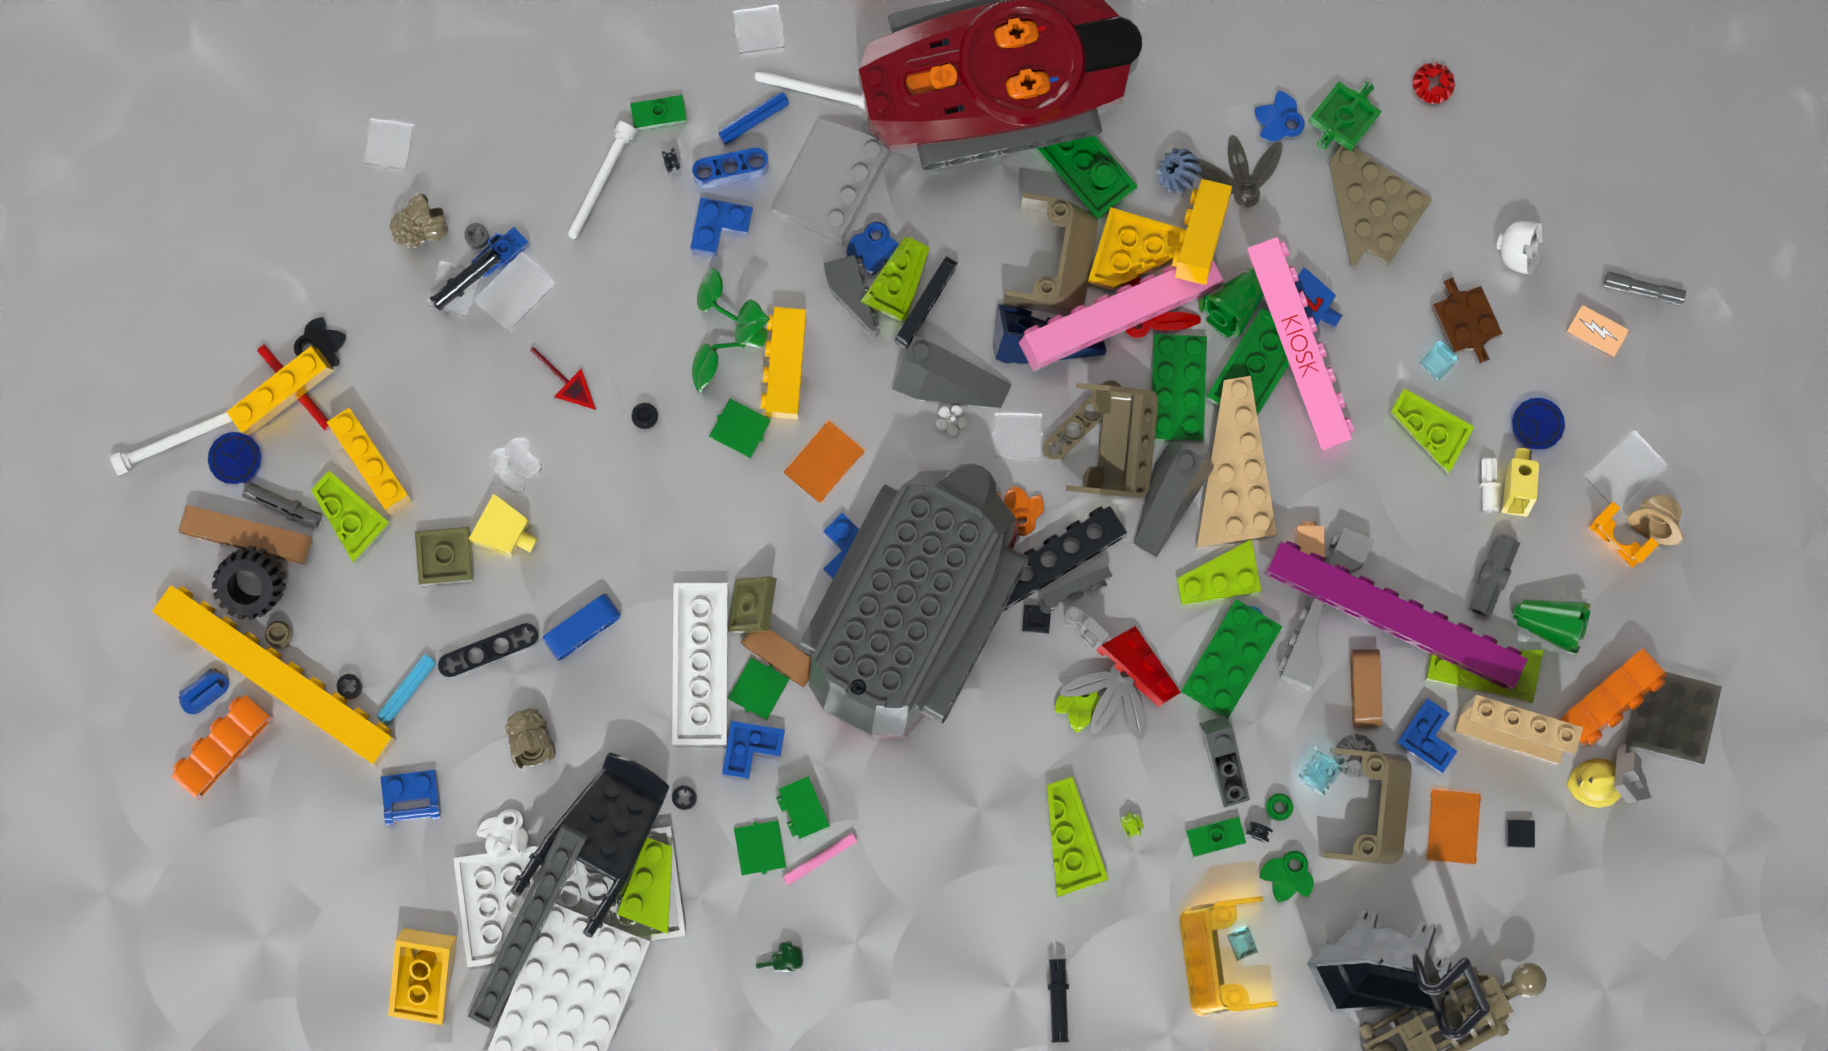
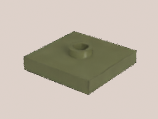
[415,527,474,586]
[728,576,777,634]

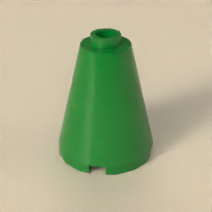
[1198,267,1264,338]
[1513,599,1591,655]

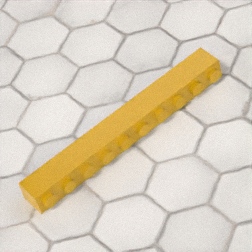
[152,585,395,767]

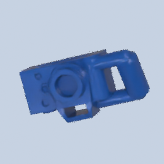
[471,227,529,277]

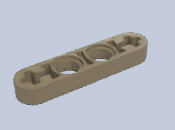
[1043,380,1121,463]

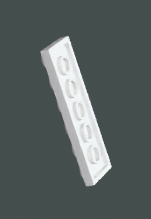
[672,583,728,746]

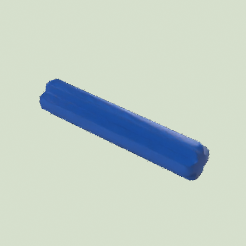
[718,92,789,144]

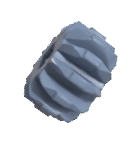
[1155,148,1202,194]

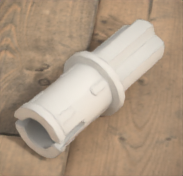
[1479,458,1501,512]

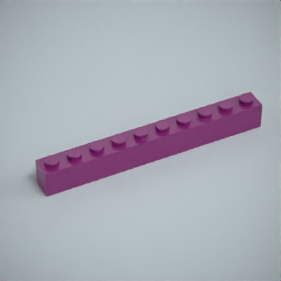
[1264,541,1528,691]

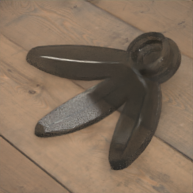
[1198,135,1283,207]

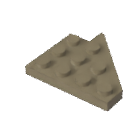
[1328,145,1432,269]

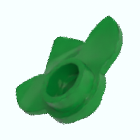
[1259,851,1314,903]

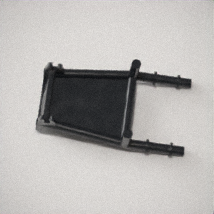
[510,752,669,938]

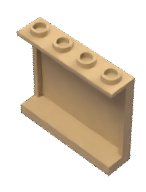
[1454,695,1583,765]

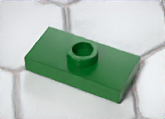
[630,95,687,131]
[1186,817,1246,858]

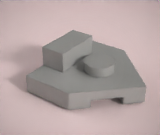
[1614,744,1651,804]

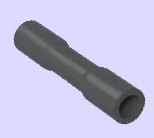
[1604,271,1686,306]

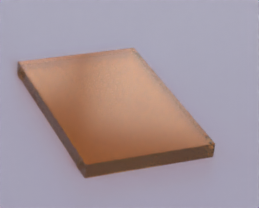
[783,421,865,504]
[1426,789,1481,865]

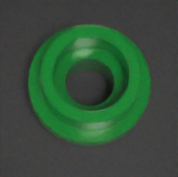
[1266,793,1293,821]

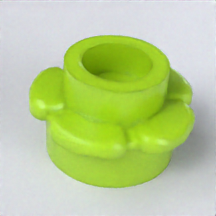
[1120,812,1144,838]

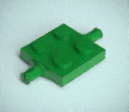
[1308,82,1382,151]

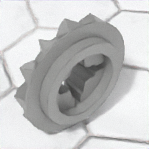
[1334,734,1377,778]

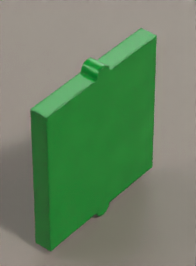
[709,399,771,459]
[728,658,790,720]
[734,821,786,876]

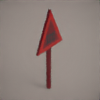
[530,347,596,410]

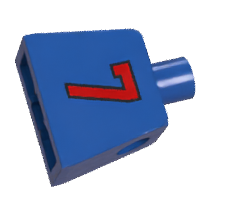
[1294,267,1343,329]

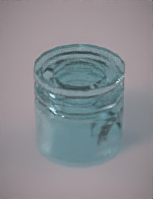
[1297,751,1343,796]

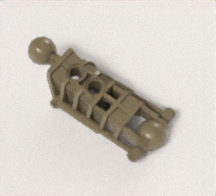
[1358,963,1547,1051]

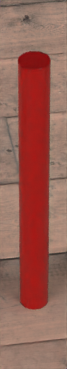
[257,344,330,431]

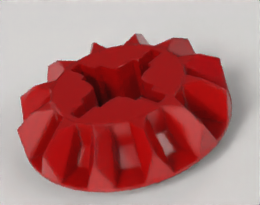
[1413,62,1455,104]

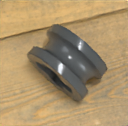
[464,223,489,249]

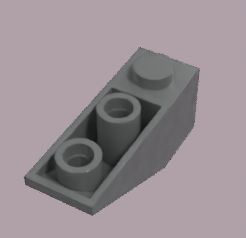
[824,255,880,337]
[1199,716,1250,808]

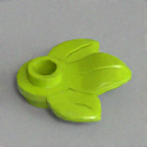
[1055,691,1101,733]

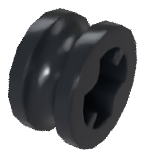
[661,148,681,175]
[336,674,362,700]
[672,785,697,810]
[1245,822,1273,843]

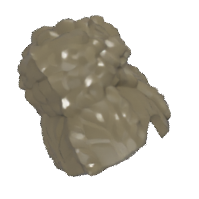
[389,193,449,248]
[505,708,556,769]

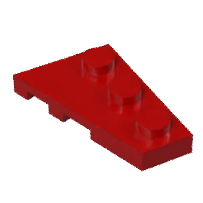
[1096,626,1181,707]

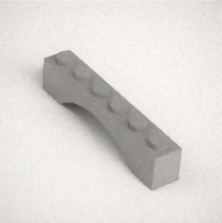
[1278,527,1374,691]

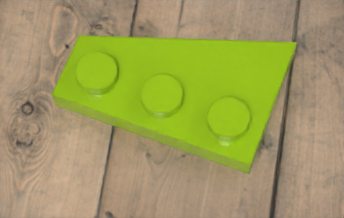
[860,237,930,322]
[1390,388,1475,474]
[311,470,390,564]
[1176,539,1261,606]
[617,837,673,934]

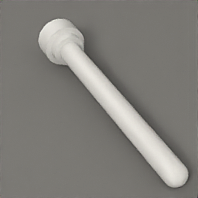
[754,71,866,113]
[568,121,637,239]
[109,412,232,476]

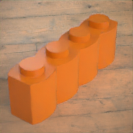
[1560,648,1667,747]
[171,695,273,800]

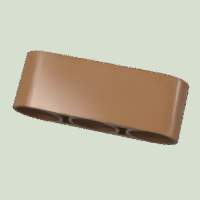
[740,629,811,688]
[1350,649,1382,728]

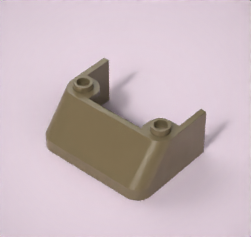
[1003,192,1098,316]
[1066,383,1158,498]
[1319,747,1412,863]

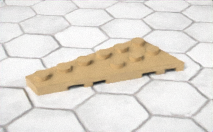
[1197,376,1277,548]

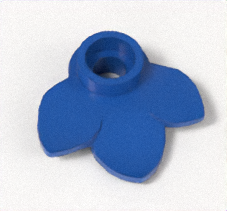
[1254,91,1305,142]
[846,222,898,274]

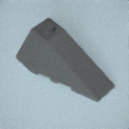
[892,336,1011,409]
[1134,441,1214,558]

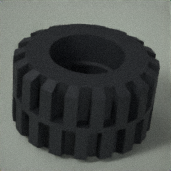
[212,546,286,620]

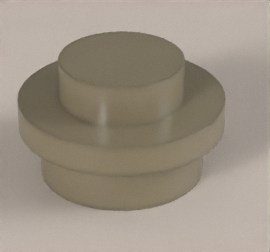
[265,621,292,648]

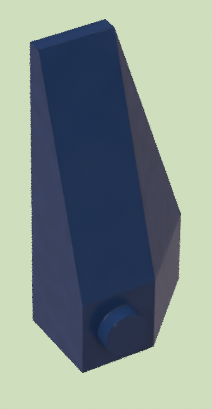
[993,304,1106,364]

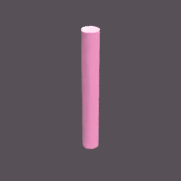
[782,833,857,885]

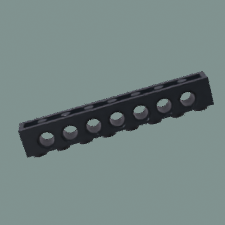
[1002,506,1127,613]

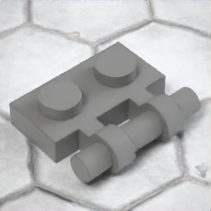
[1064,606,1110,649]

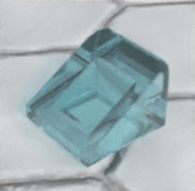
[1419,341,1459,381]

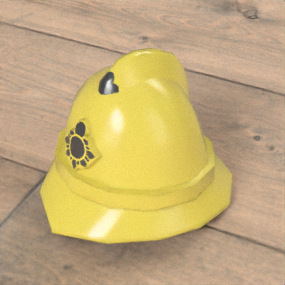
[1567,758,1622,808]

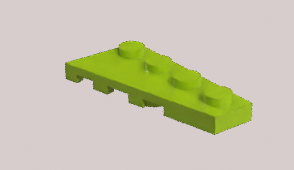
[1426,650,1543,703]
[1046,776,1109,898]

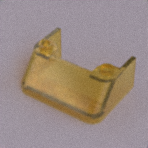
[1179,896,1278,1017]

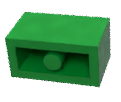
[776,776,830,841]

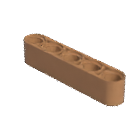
[178,505,313,565]

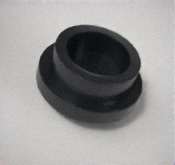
[631,403,658,430]

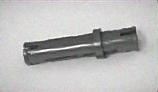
[242,481,323,529]

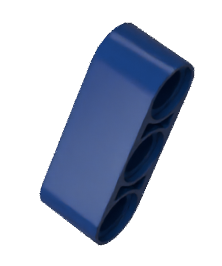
[692,148,769,188]
[542,593,622,661]

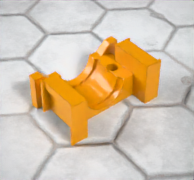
[1589,501,1659,568]

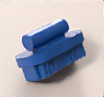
[178,668,229,714]

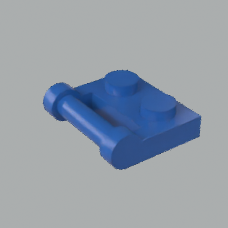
[380,770,441,825]

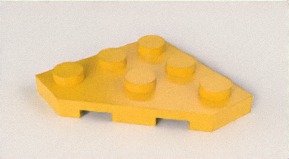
[1088,207,1186,290]

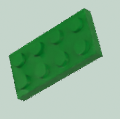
[1034,136,1138,221]
[1206,308,1289,416]
[1151,334,1207,443]
[1181,599,1283,720]

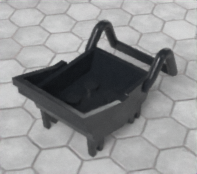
[1307,909,1490,1040]

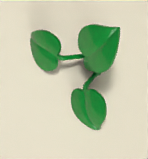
[692,268,770,393]

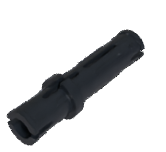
[430,247,502,311]
[1047,959,1069,1043]

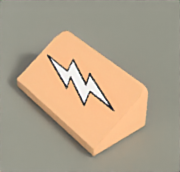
[1567,305,1629,357]

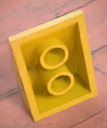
[388,928,457,1025]

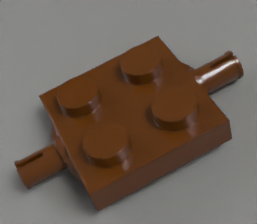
[1431,278,1503,364]

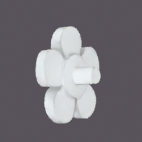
[936,405,967,436]

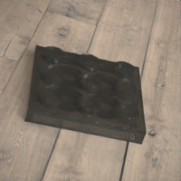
[1623,671,1722,765]

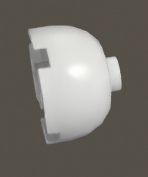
[1497,220,1544,274]

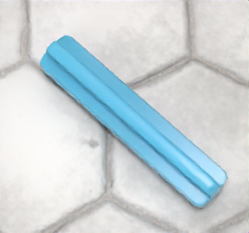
[377,654,436,725]

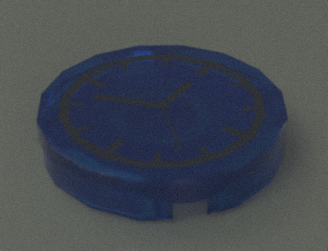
[1511,398,1565,451]
[207,432,262,486]

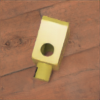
[1501,448,1539,517]
[469,494,538,556]

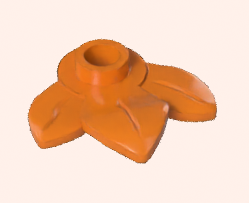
[1004,486,1044,536]

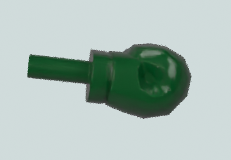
[756,941,803,972]

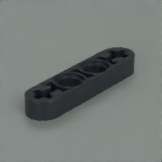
[894,256,958,350]
[438,623,539,679]

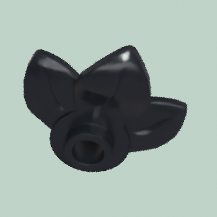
[294,317,346,368]

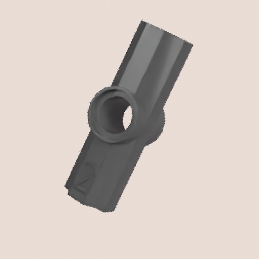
[1468,534,1520,617]

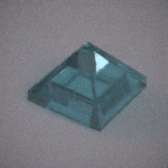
[1227,927,1258,961]

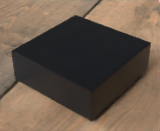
[1022,605,1051,635]
[1506,820,1535,848]

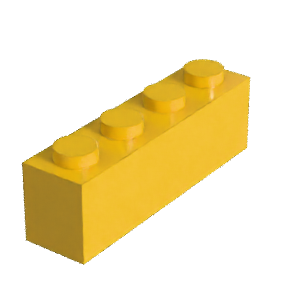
[1172,179,1232,285]
[761,307,807,419]
[226,346,335,436]
[327,408,412,516]

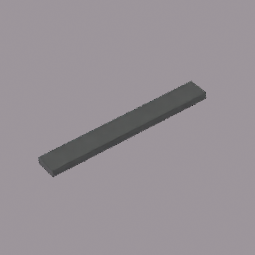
[467,824,588,1029]

